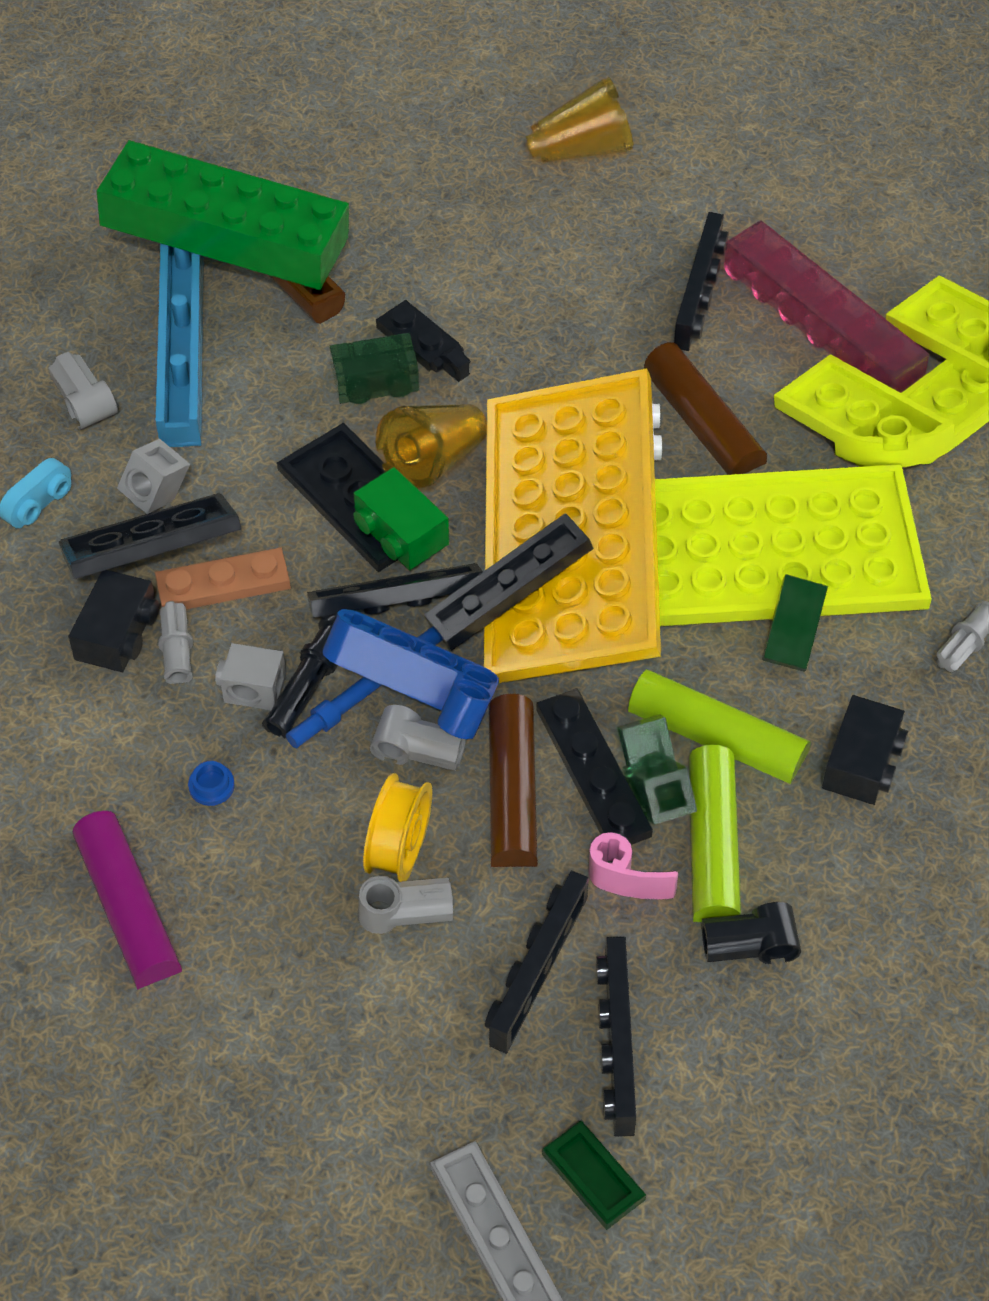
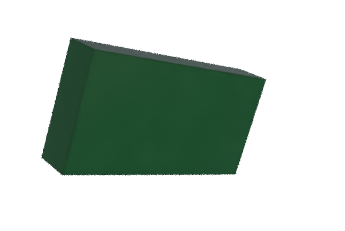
[762,574,828,672]
[542,1120,646,1230]

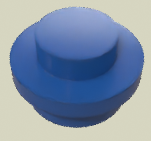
[188,761,235,806]

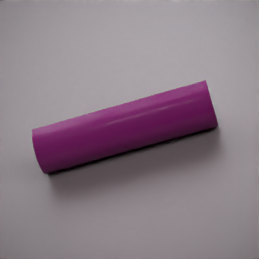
[72,811,182,990]

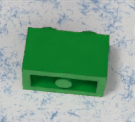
[353,467,449,571]

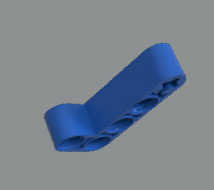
[322,609,499,739]

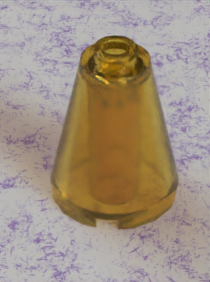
[525,77,634,163]
[375,404,487,489]

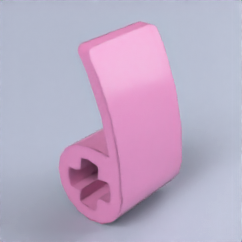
[588,832,678,899]

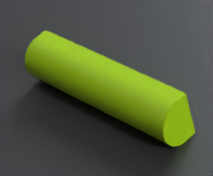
[628,669,811,784]
[688,745,741,922]

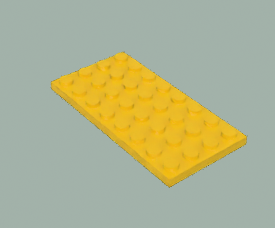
[484,369,661,683]

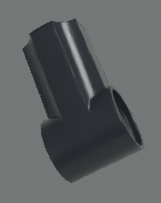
[701,902,801,964]

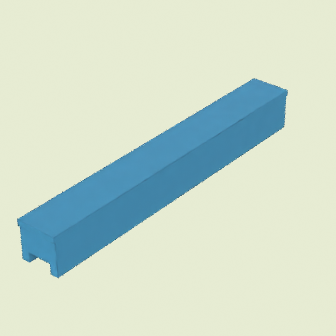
[156,243,204,447]

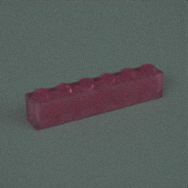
[724,220,930,393]

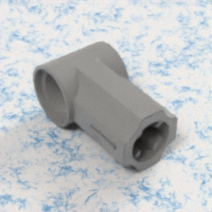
[48,352,118,430]
[370,705,467,771]
[358,875,453,934]

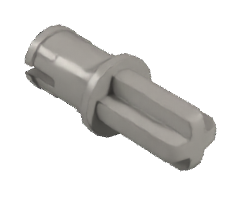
[158,601,193,684]
[936,601,989,672]

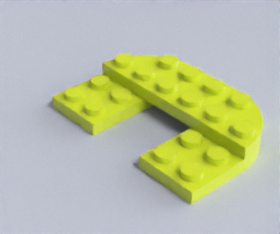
[774,275,989,467]

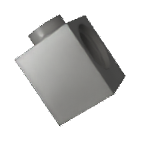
[117,439,190,514]
[215,643,286,710]

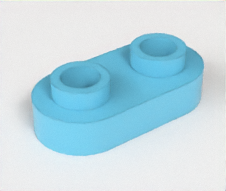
[0,458,71,528]

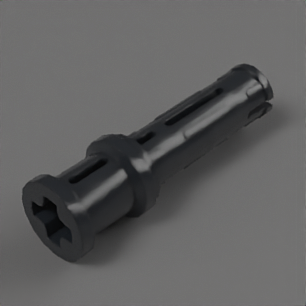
[262,615,338,739]

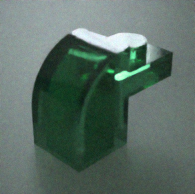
[617,714,697,825]

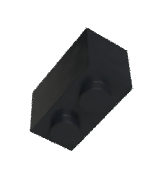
[68,570,159,673]
[822,695,909,805]

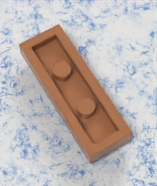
[155,547,291,609]

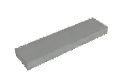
[430,1141,563,1301]

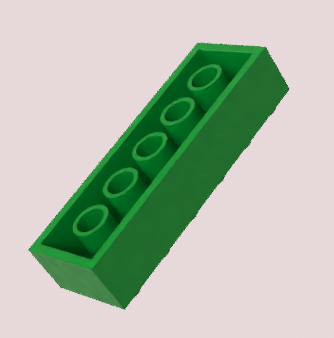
[96,140,349,290]

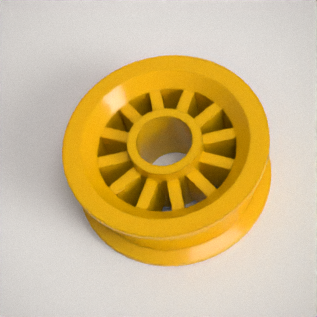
[363,773,432,882]

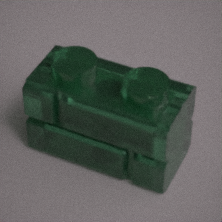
[329,333,419,404]

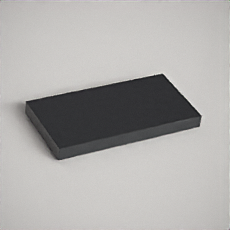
[277,423,398,573]
[59,493,242,579]

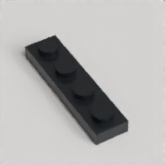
[674,212,729,351]
[424,513,594,651]
[307,563,483,618]
[536,688,653,845]
[485,870,589,1054]
[596,937,636,1137]

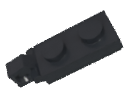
[376,300,470,382]

